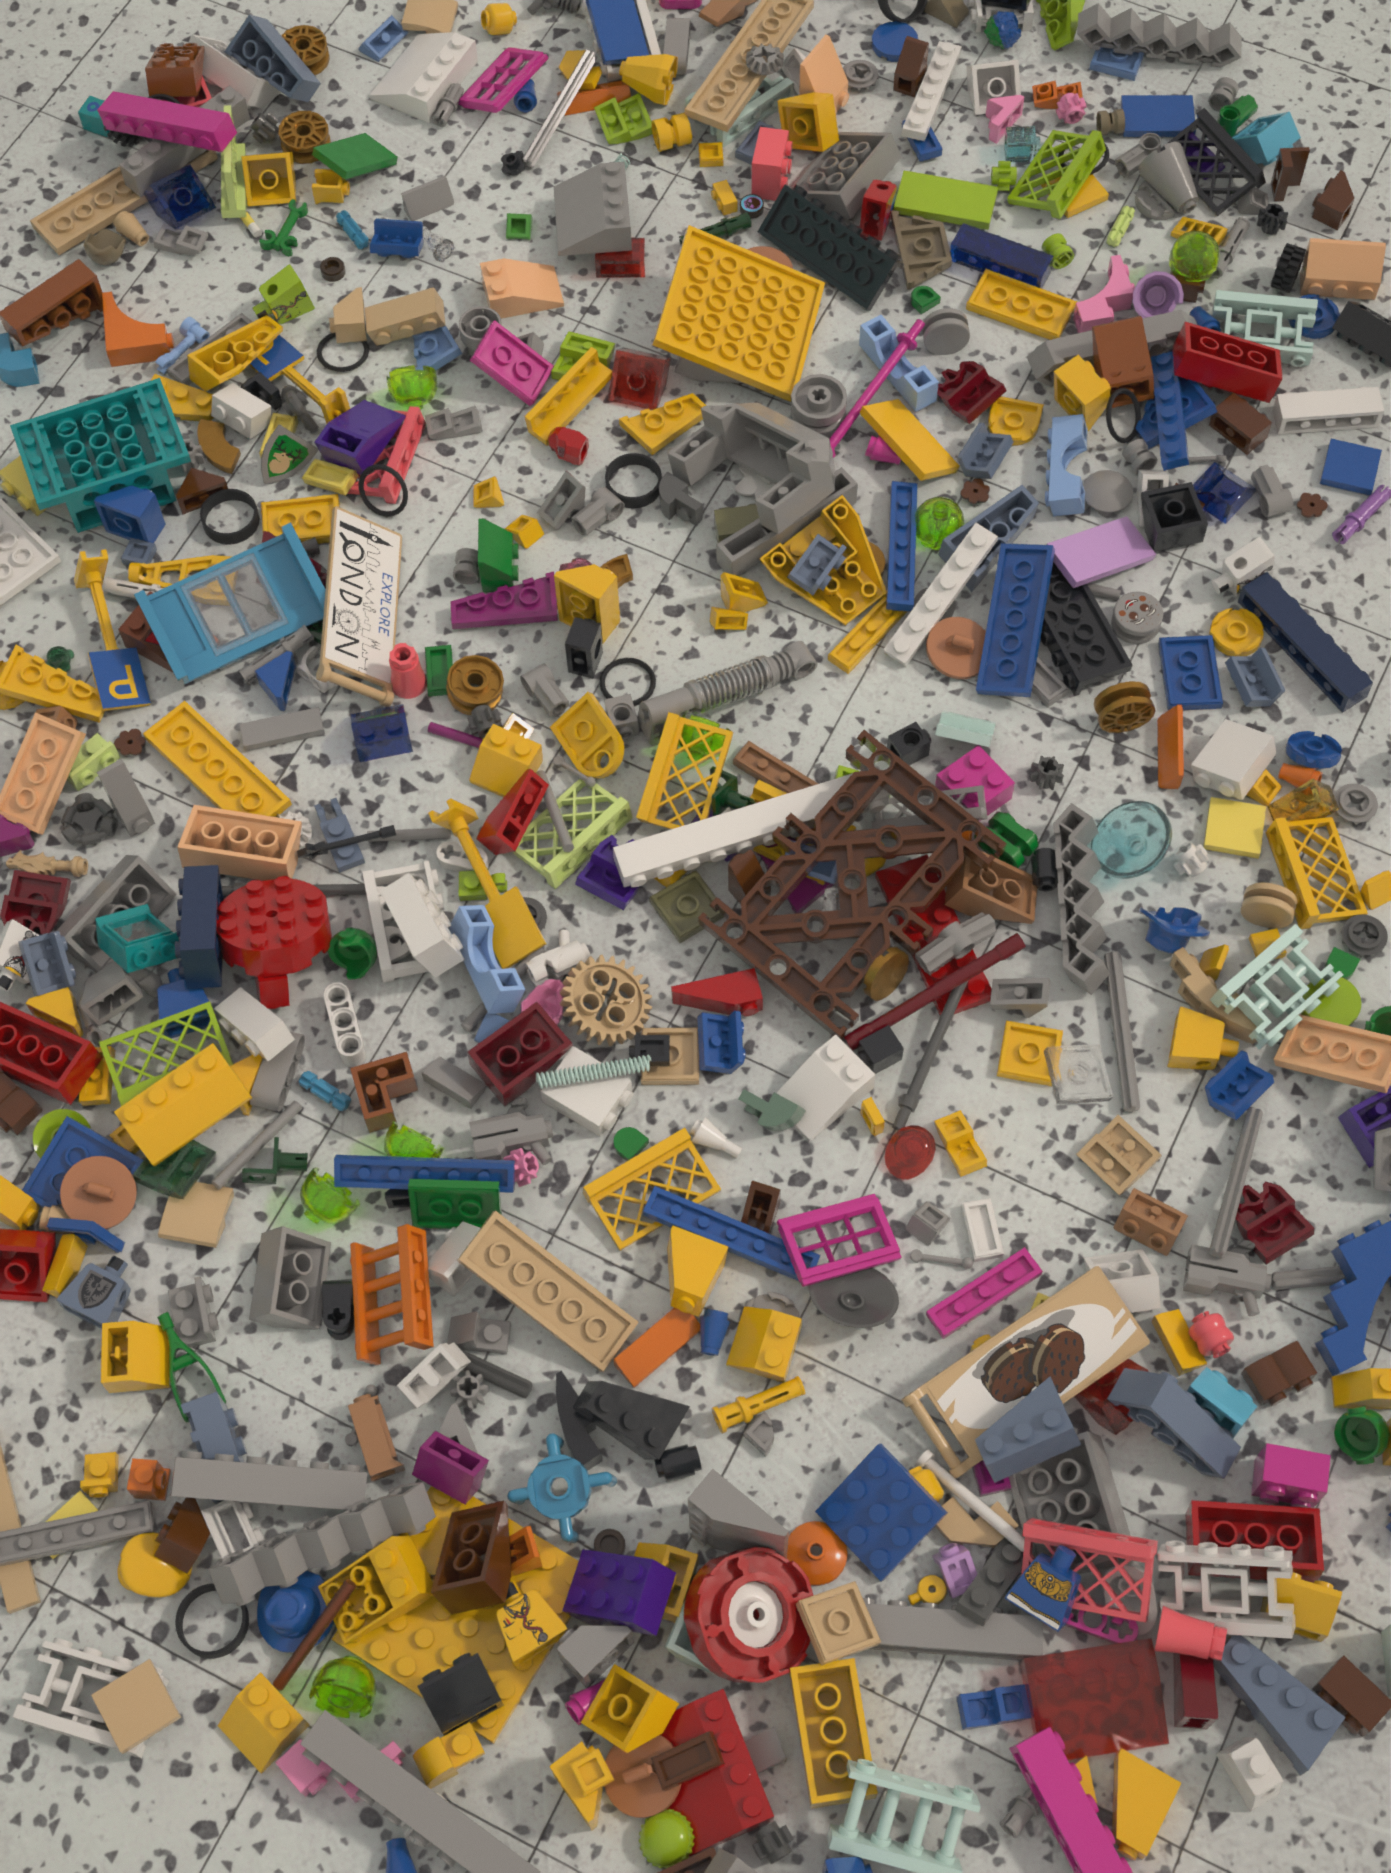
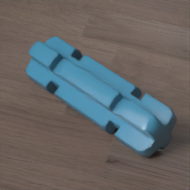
[336,210,369,250]
[298,1071,351,1111]

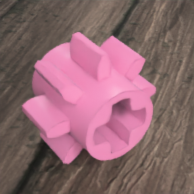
[1056,93,1087,124]
[503,1148,539,1187]

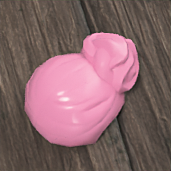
[521,979,566,1025]

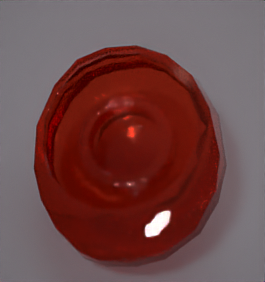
[884,1125,936,1180]

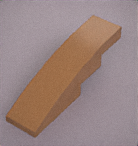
[699,0,758,27]

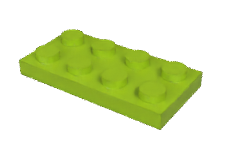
[894,170,999,230]

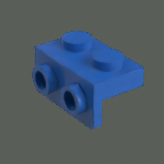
[370,218,424,258]
[697,1010,746,1074]
[1205,1050,1274,1120]

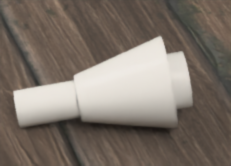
[689,1117,742,1158]

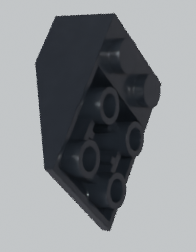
[417,1653,504,1736]

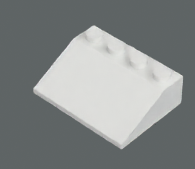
[369,32,478,123]

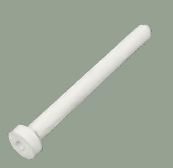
[915,1449,1025,1552]

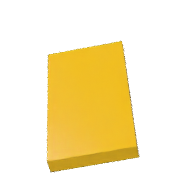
[966,269,1077,340]
[859,399,960,481]

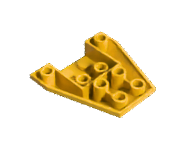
[759,495,887,626]

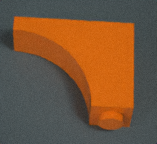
[102,291,174,367]

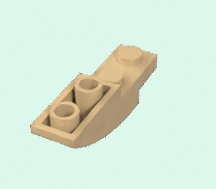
[1170,947,1257,1044]

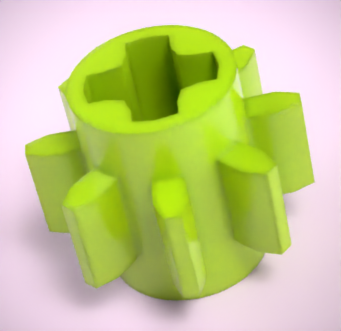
[991,161,1017,191]

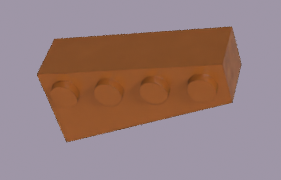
[0,259,103,347]

